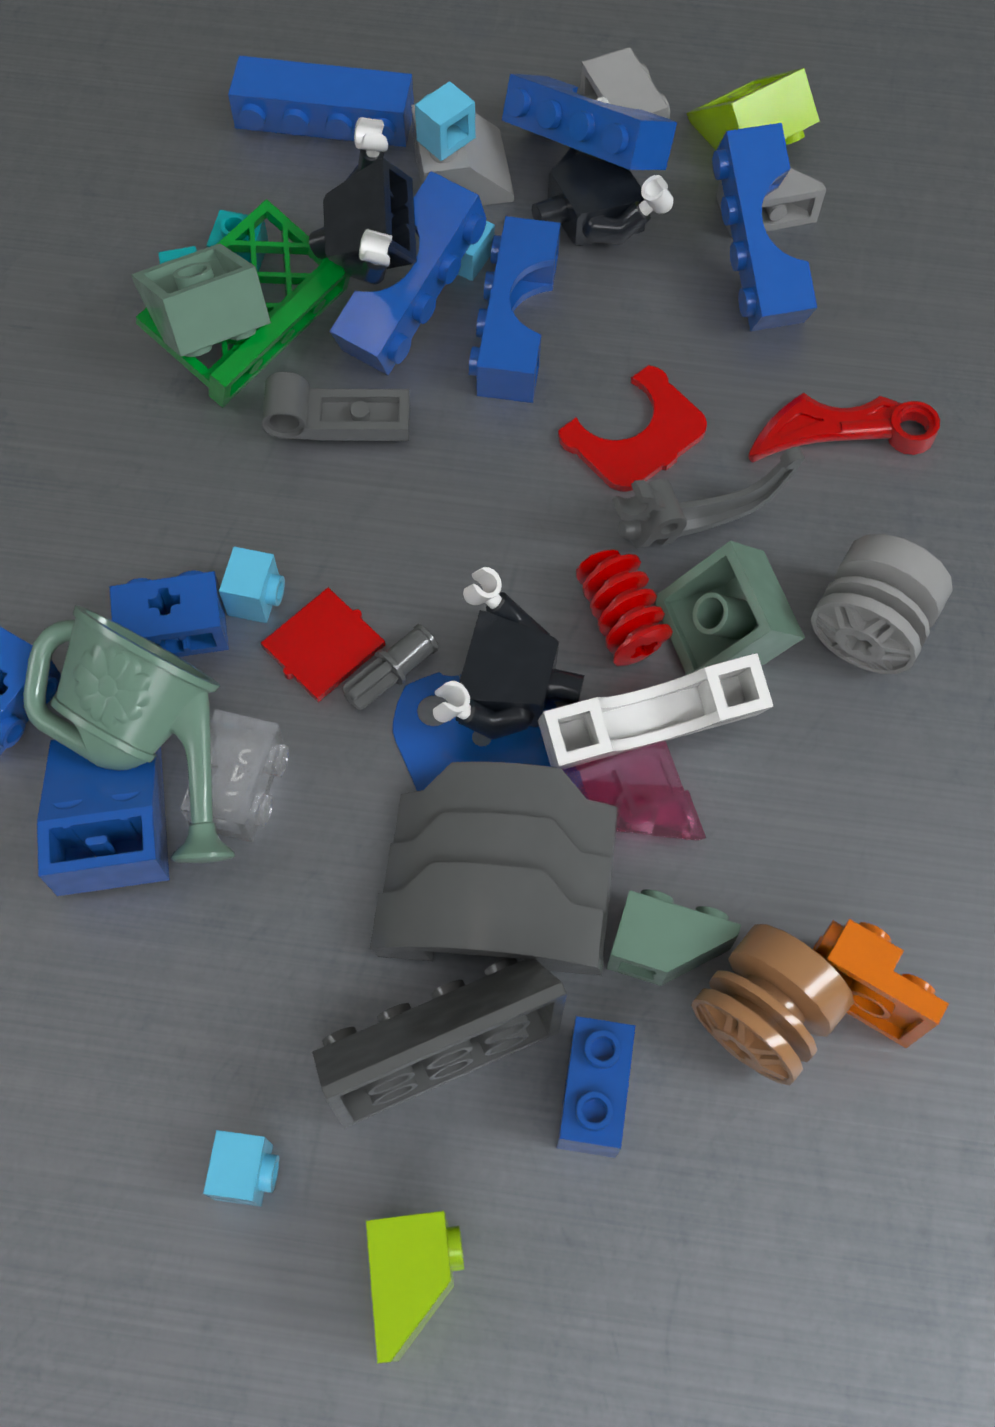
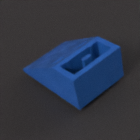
[37,740,170,896]

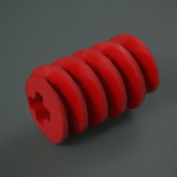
[576,549,673,667]

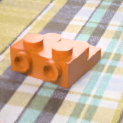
[812,919,949,1048]

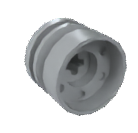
[811,534,953,674]

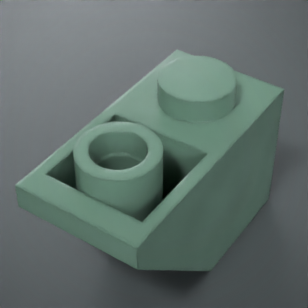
[606,889,741,986]

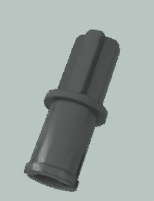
[342,624,439,710]

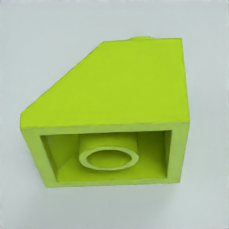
[686,68,820,150]
[366,1211,465,1364]

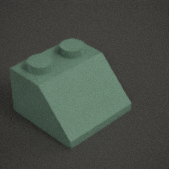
[131,243,271,357]
[655,541,805,675]

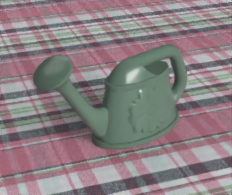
[23,605,235,863]

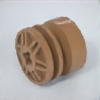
[691,924,854,1085]

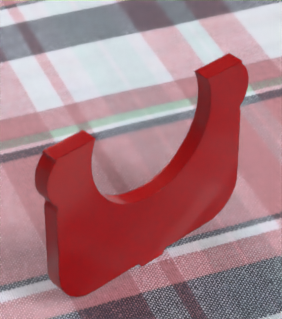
[558,365,707,492]

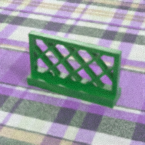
[136,199,350,408]

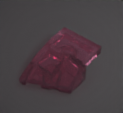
[563,740,706,841]

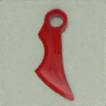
[748,393,940,463]

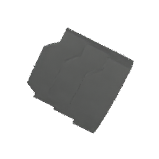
[370,762,618,976]

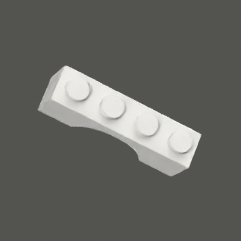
[538,653,773,770]

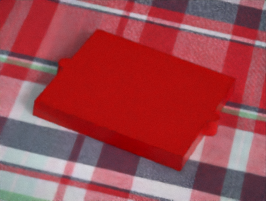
[261,587,386,703]

